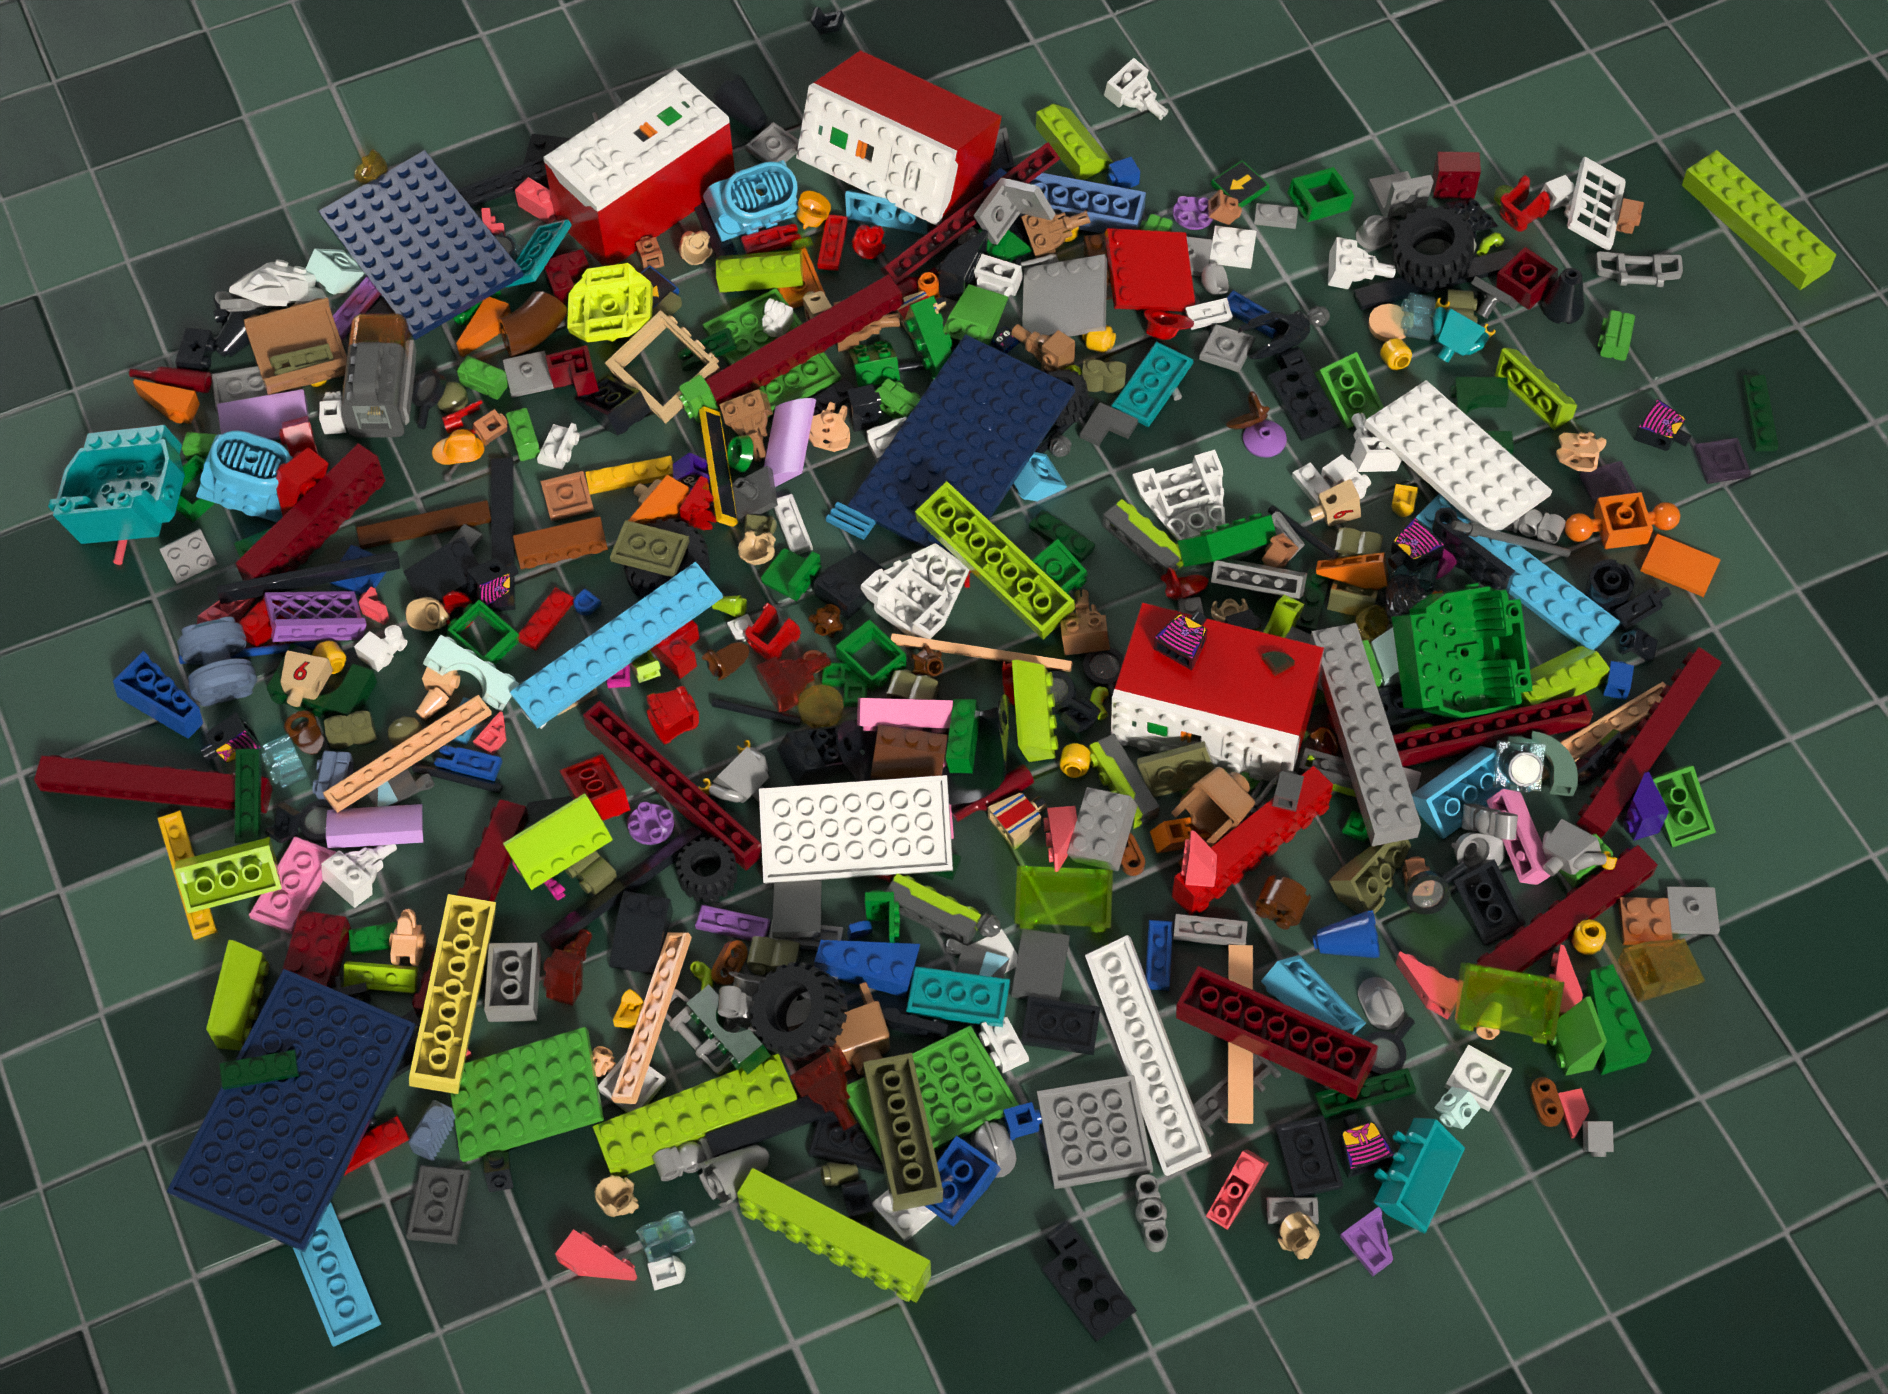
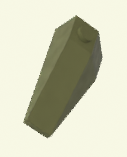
[1329,839,1411,914]

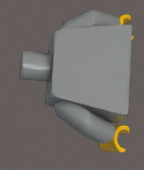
[698,740,769,803]
[1542,819,1617,876]

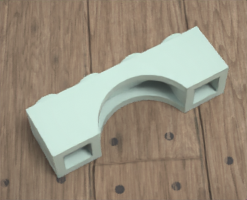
[423,635,519,712]

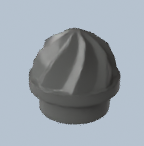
[1308,306,1330,327]
[1050,435,1072,458]
[976,913,1001,937]

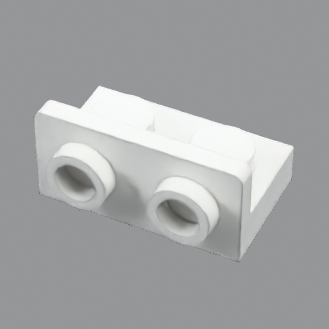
[867,417,907,462]
[537,423,580,470]
[979,1017,1029,1073]

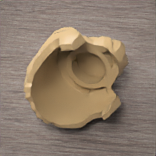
[678,230,713,265]
[738,530,776,565]
[1211,599,1249,623]
[594,1175,639,1217]
[1278,1212,1320,1259]

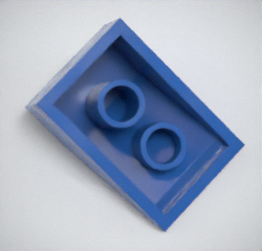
[925,1135,1001,1227]

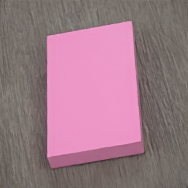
[249,836,336,934]

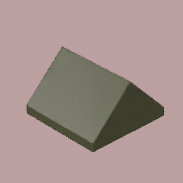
[1327,580,1378,619]

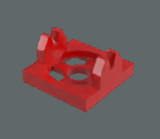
[679,476,717,530]

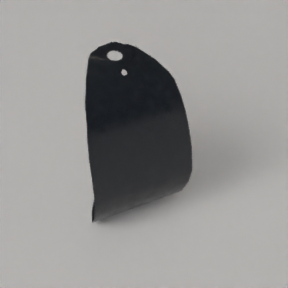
[836,694,1010,805]

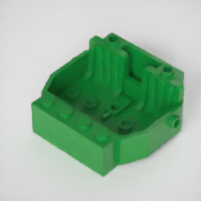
[1392,583,1533,718]

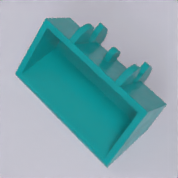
[1374,1118,1465,1234]

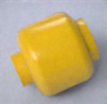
[1083,325,1116,353]
[1380,338,1412,370]
[312,641,346,674]
[1059,743,1091,778]
[1572,919,1606,955]

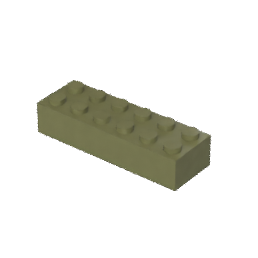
[863,1053,943,1212]

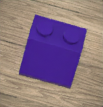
[1623,772,1669,841]

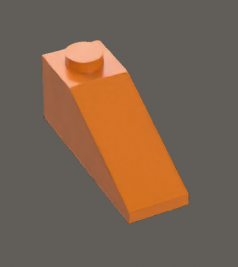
[456,297,511,357]
[133,379,200,424]
[628,475,689,525]
[1316,552,1389,590]
[1150,817,1212,853]

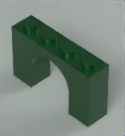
[1449,377,1514,455]
[267,644,377,718]

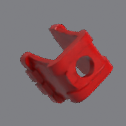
[1500,175,1550,232]
[745,602,801,662]
[646,686,699,745]

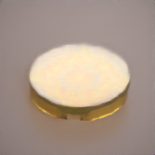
[798,685,844,728]

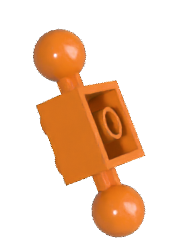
[1565,492,1680,549]

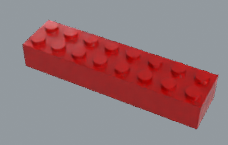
[1172,766,1333,916]

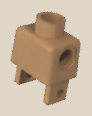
[1171,767,1255,847]
[828,982,890,1075]

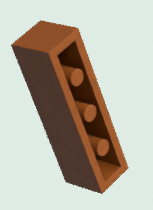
[513,516,608,569]

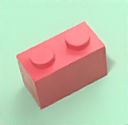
[515,177,556,224]

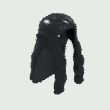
[1238,310,1310,360]
[1382,574,1427,624]

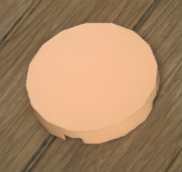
[1368,304,1411,342]

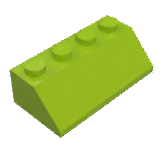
[1036,104,1113,180]
[716,250,803,293]
[1495,348,1577,431]
[1518,646,1610,708]
[1012,660,1058,762]
[503,793,613,890]
[174,837,282,913]
[206,940,269,1051]

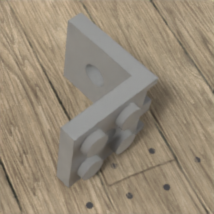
[1368,171,1433,220]
[974,178,1056,245]

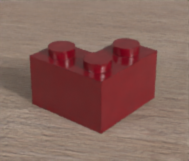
[544,249,589,305]
[546,345,599,396]

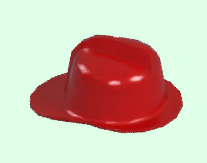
[1144,309,1194,340]

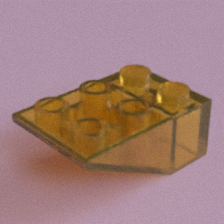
[1618,939,1705,1003]

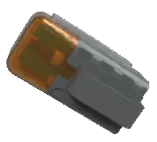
[341,313,417,438]

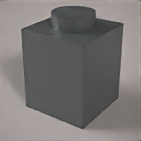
[1272,771,1304,812]

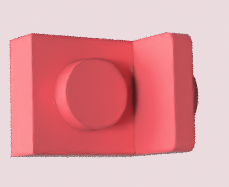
[481,208,506,236]
[358,587,390,625]

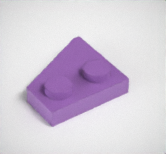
[1340,1206,1393,1277]

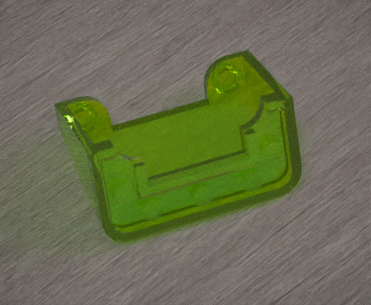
[1015,866,1113,932]
[1455,962,1565,1044]

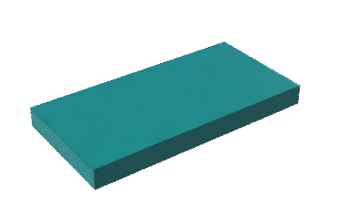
[506,219,572,288]
[1111,342,1193,427]
[906,966,1010,1027]

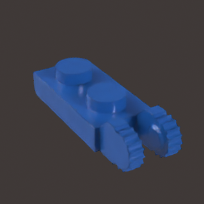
[434,746,503,781]

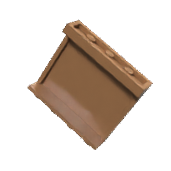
[244,298,347,395]

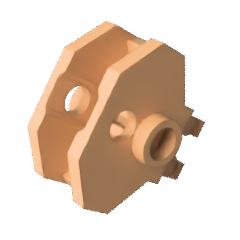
[809,402,850,452]
[1556,432,1607,472]
[389,908,426,966]

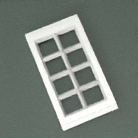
[1567,157,1626,251]

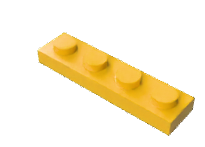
[585,456,673,494]

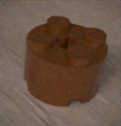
[1255,875,1311,930]

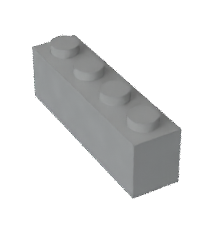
[1211,558,1307,599]

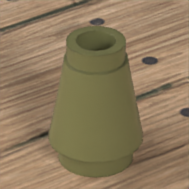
[820,1163,858,1188]

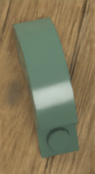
[1504,731,1578,797]

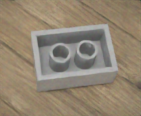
[1067,787,1138,871]
[484,943,541,1022]

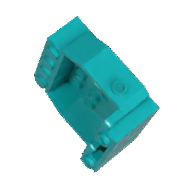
[48,425,185,544]

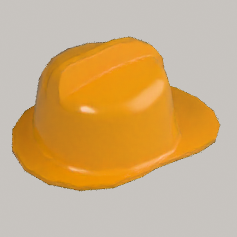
[796,191,831,229]
[432,429,484,465]

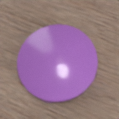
[1173,196,1213,230]
[627,802,674,845]

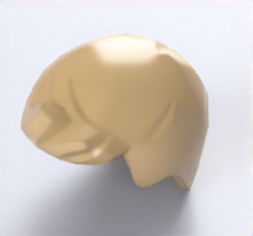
[406,597,450,632]

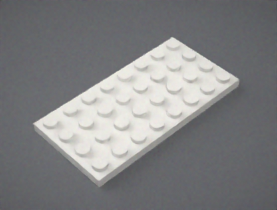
[1364,380,1552,532]
[759,775,953,884]

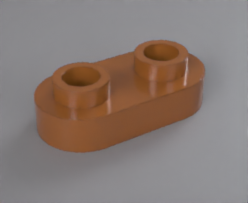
[1120,833,1145,876]
[711,940,748,985]
[1530,1077,1564,1127]

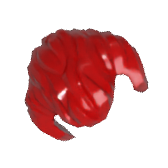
[852,225,886,259]

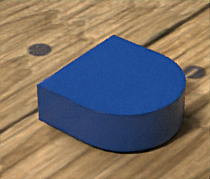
[574,589,602,615]
[847,920,873,941]

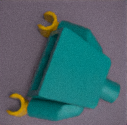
[1433,298,1496,363]

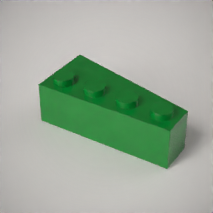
[904,296,953,382]
[1178,513,1277,567]
[1585,964,1652,1075]

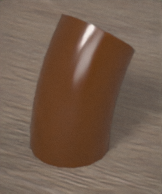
[498,291,567,357]

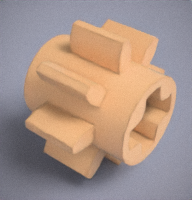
[592,1046,616,1077]

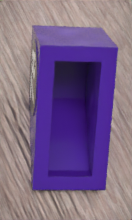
[673,452,711,490]

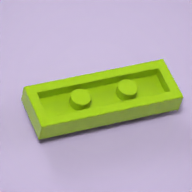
[344,961,418,993]

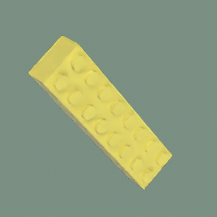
[409,894,496,1094]

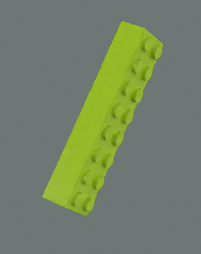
[1682,150,1836,290]
[915,481,1075,640]
[593,1054,797,1177]
[737,1168,931,1303]

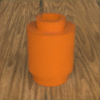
[918,272,939,298]

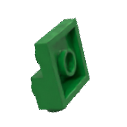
[1032,539,1088,596]

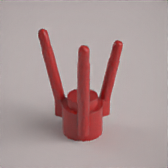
[442,400,496,434]

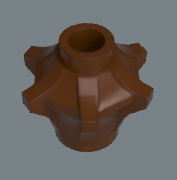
[808,604,843,638]
[911,645,944,676]

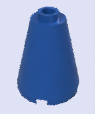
[1313,910,1380,958]

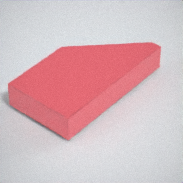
[473,711,506,755]
[1558,1088,1590,1139]

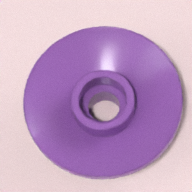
[1243,420,1287,458]

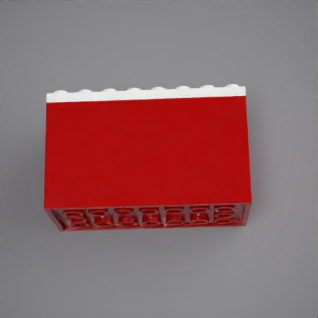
[796,50,1002,226]
[543,69,735,266]
[1111,603,1324,785]

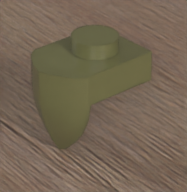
[744,514,777,537]

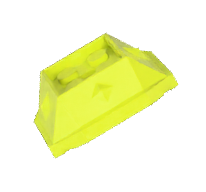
[567,263,653,342]

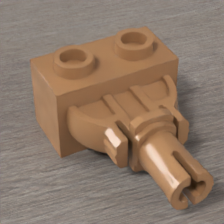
[1022,210,1091,258]
[834,302,900,352]
[1011,324,1075,374]
[719,389,773,462]
[1060,589,1110,655]

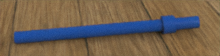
[179,641,317,664]

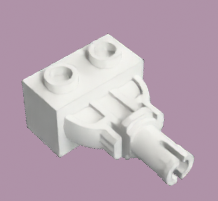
[1104,58,1168,120]
[1328,237,1396,289]
[974,254,1023,297]
[1350,413,1402,472]
[321,844,397,908]

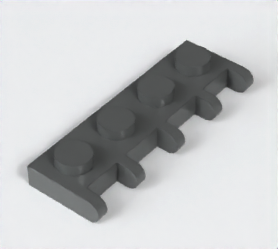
[1193,1053,1281,1138]

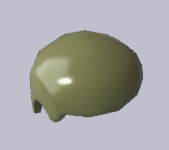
[437,382,468,414]
[387,716,423,747]

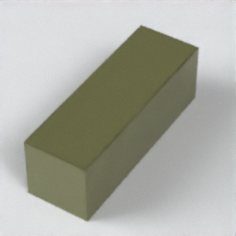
[652,292,682,318]

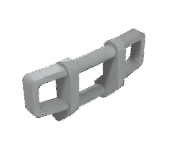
[1596,251,1683,287]
[215,291,276,312]
[665,989,740,1075]

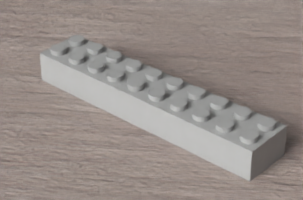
[1309,623,1421,846]

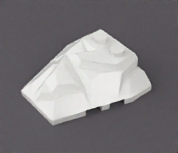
[229,259,326,306]
[1132,450,1225,541]
[861,543,970,639]

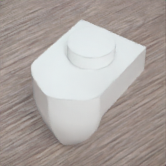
[648,1255,686,1290]

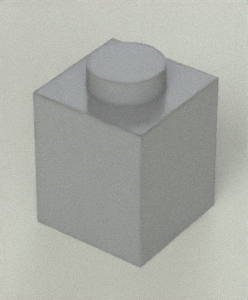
[1583,1121,1614,1157]

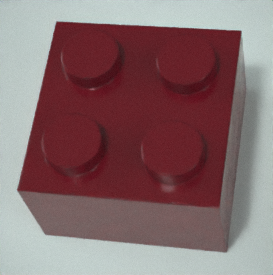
[1432,152,1481,199]
[1496,247,1558,310]

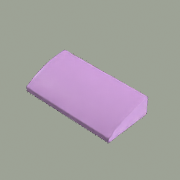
[217,389,309,440]
[764,398,816,487]
[326,804,423,849]

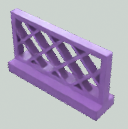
[264,591,367,642]

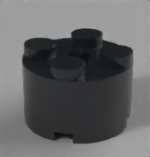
[1585,559,1635,612]

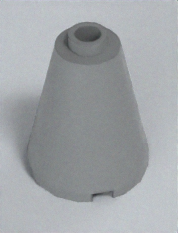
[698,1144,769,1207]

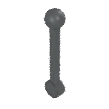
[443,463,460,482]

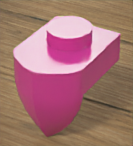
[1431,549,1456,579]

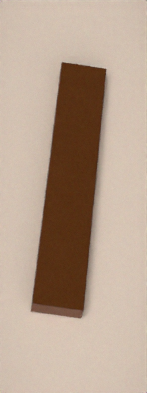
[357,500,491,549]

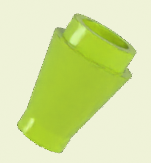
[712,595,747,617]

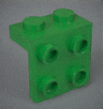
[849,341,900,387]
[761,549,822,602]
[865,890,900,943]

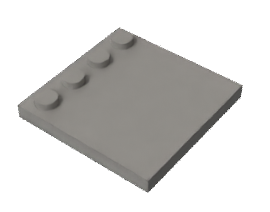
[1022,254,1107,337]
[1037,1075,1153,1189]

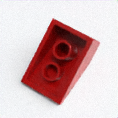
[276,447,329,516]
[559,754,630,821]

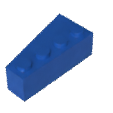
[113,651,203,739]
[814,940,920,998]

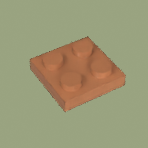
[540,471,594,521]
[1618,897,1673,946]

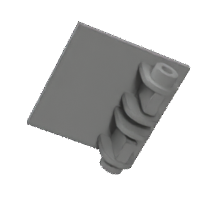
[159,529,217,584]

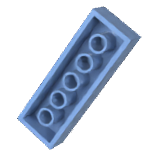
[1018,173,1146,234]

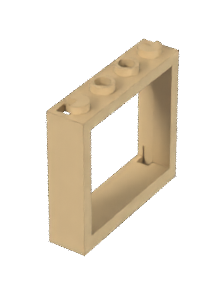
[605,310,721,424]

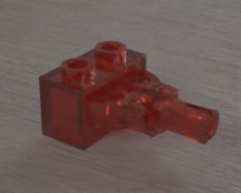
[756,652,831,713]
[544,929,592,1006]
[790,1047,857,1131]

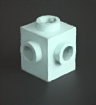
[1434,1086,1480,1129]

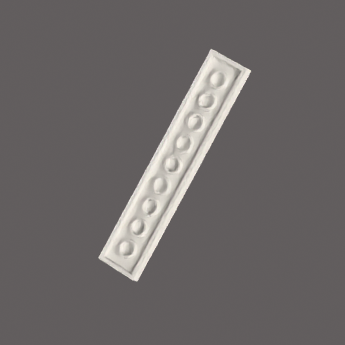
[1085,935,1212,1176]

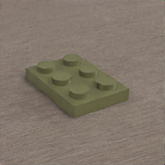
[610,520,690,577]
[1137,741,1215,797]

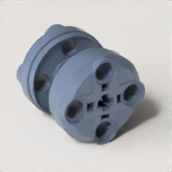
[177,617,257,706]

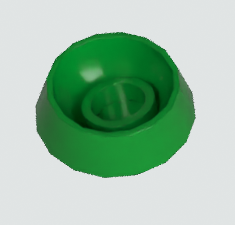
[727,435,754,473]

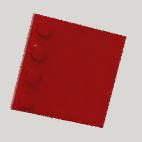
[1104,228,1196,312]

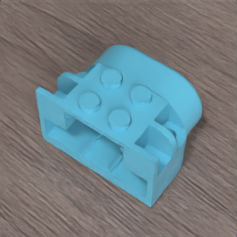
[703,160,798,242]
[196,430,293,522]

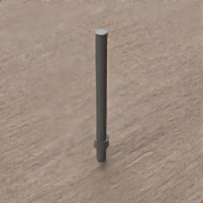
[1451,521,1571,557]

